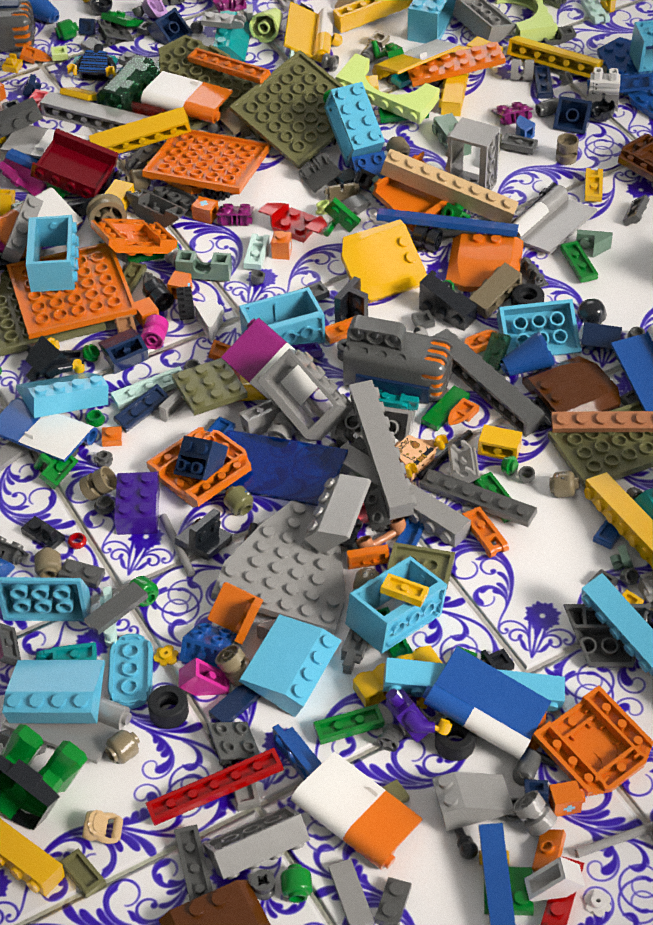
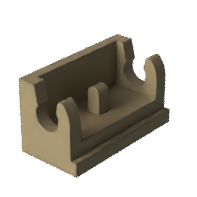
[219,109,252,139]

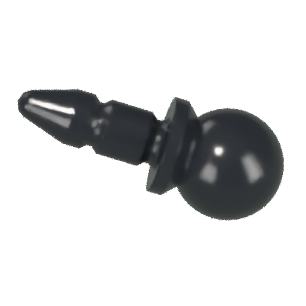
[454,827,478,860]

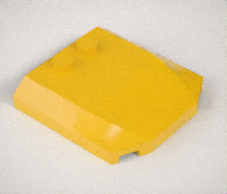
[341,220,426,303]

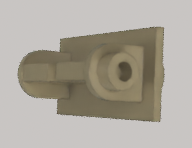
[324,182,359,202]

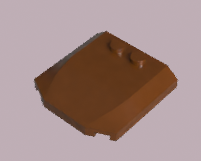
[617,134,653,182]
[522,356,621,412]
[159,880,271,925]

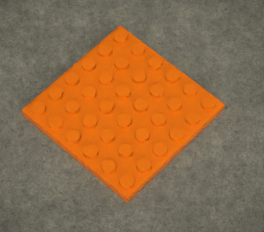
[142,129,271,195]
[6,243,137,339]

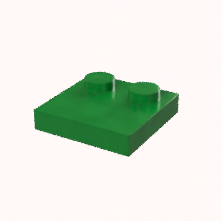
[101,10,144,27]
[484,867,534,916]

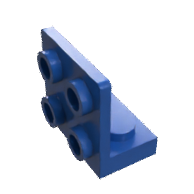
[349,151,386,189]
[179,623,237,669]

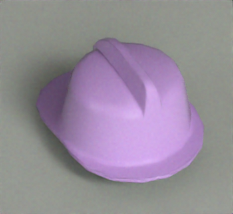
[142,0,168,19]

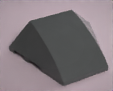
[125,185,198,228]
[563,604,651,668]

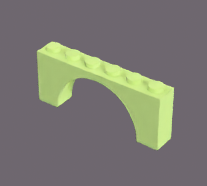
[495,0,558,42]
[336,53,440,124]

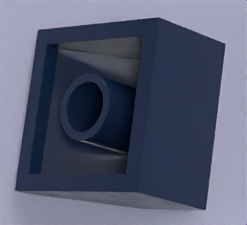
[147,8,193,45]
[581,322,622,353]

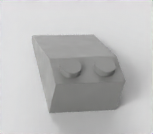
[432,772,515,831]

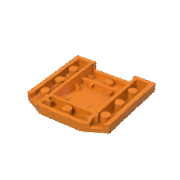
[90,218,178,256]
[446,233,524,292]
[146,427,252,507]
[532,685,653,796]

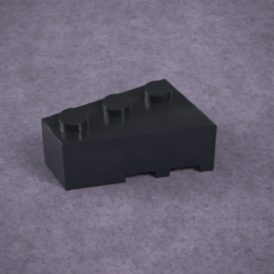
[419,270,477,331]

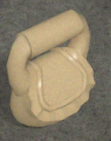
[82,810,123,844]

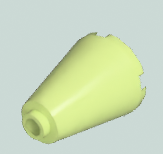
[249,8,283,43]

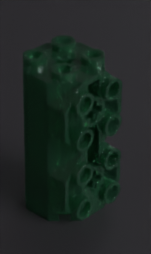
[96,54,157,113]

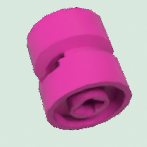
[141,314,169,350]

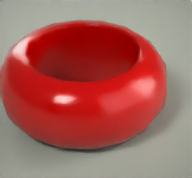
[68,532,87,549]

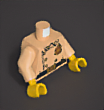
[394,434,449,482]

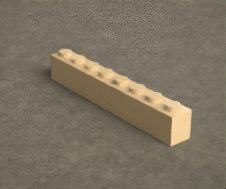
[380,149,519,223]

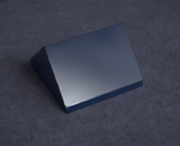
[553,96,592,134]

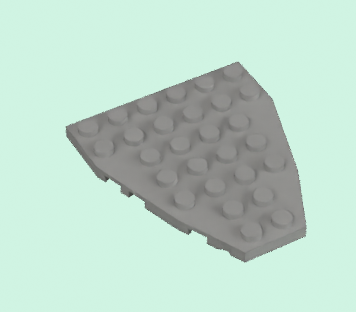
[211,501,346,635]

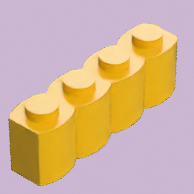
[353,645,442,707]

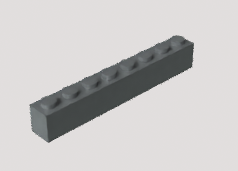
[433,329,545,437]

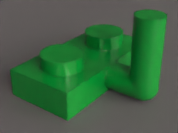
[370,40,404,59]
[323,197,361,237]
[34,453,78,490]

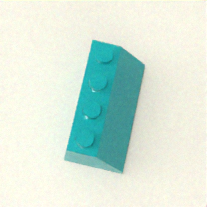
[213,10,251,62]

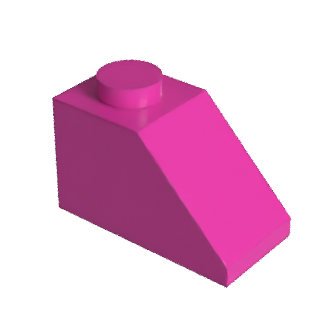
[179,658,230,696]

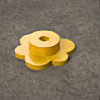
[153,645,178,666]

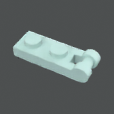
[581,0,610,25]
[243,233,270,270]
[100,586,118,647]

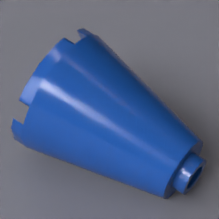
[28,0,60,24]
[500,332,555,376]

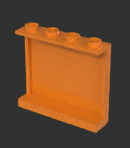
[372,152,454,232]

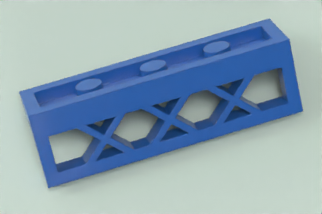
[587,70,653,95]
[272,724,322,780]

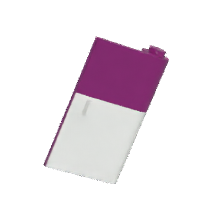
[221,318,328,406]

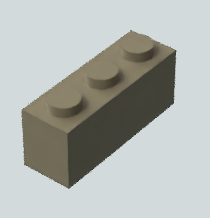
[469,262,522,320]

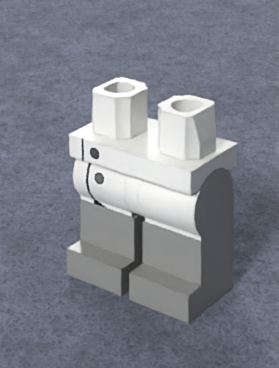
[587,67,620,112]

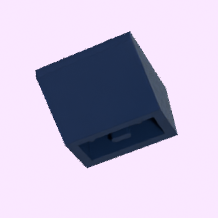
[98,328,148,374]
[173,435,228,481]

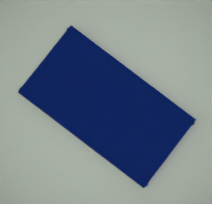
[224,430,348,506]

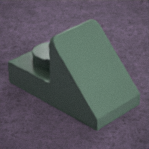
[576,229,613,257]

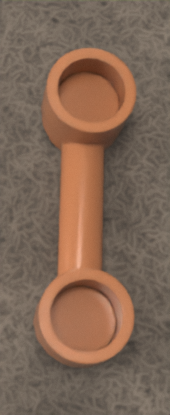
[356,517,406,549]

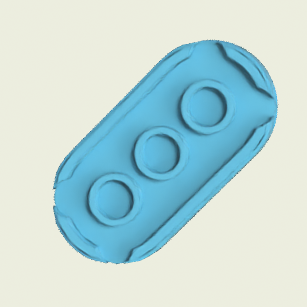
[108,633,153,709]

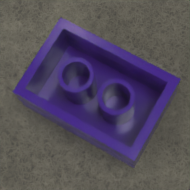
[114,472,160,535]

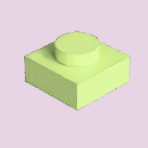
[51,45,68,61]

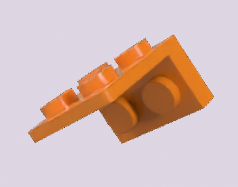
[208,582,263,645]

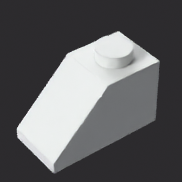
[195,298,225,341]
[524,856,585,902]

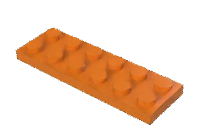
[406,41,506,87]

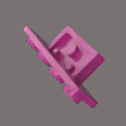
[0,158,46,196]

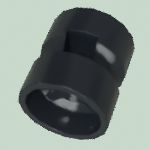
[412,225,443,252]
[142,278,174,312]

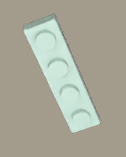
[111,366,183,410]

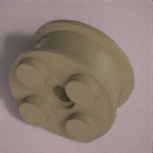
[86,193,127,226]

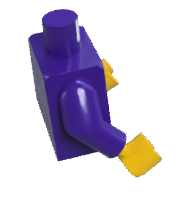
[385,689,452,743]

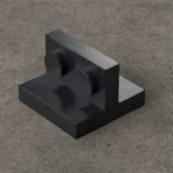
[334,276,368,323]
[175,508,233,561]

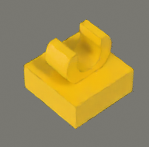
[2,53,23,74]

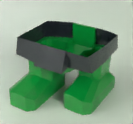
[0,724,88,830]

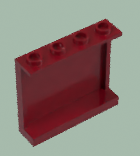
[30,128,119,199]

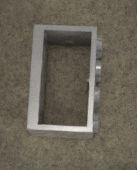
[445,117,501,191]
[257,348,353,441]

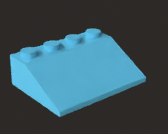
[496,299,582,356]
[16,372,108,418]
[0,577,91,621]
[239,614,342,717]
[2,660,105,724]

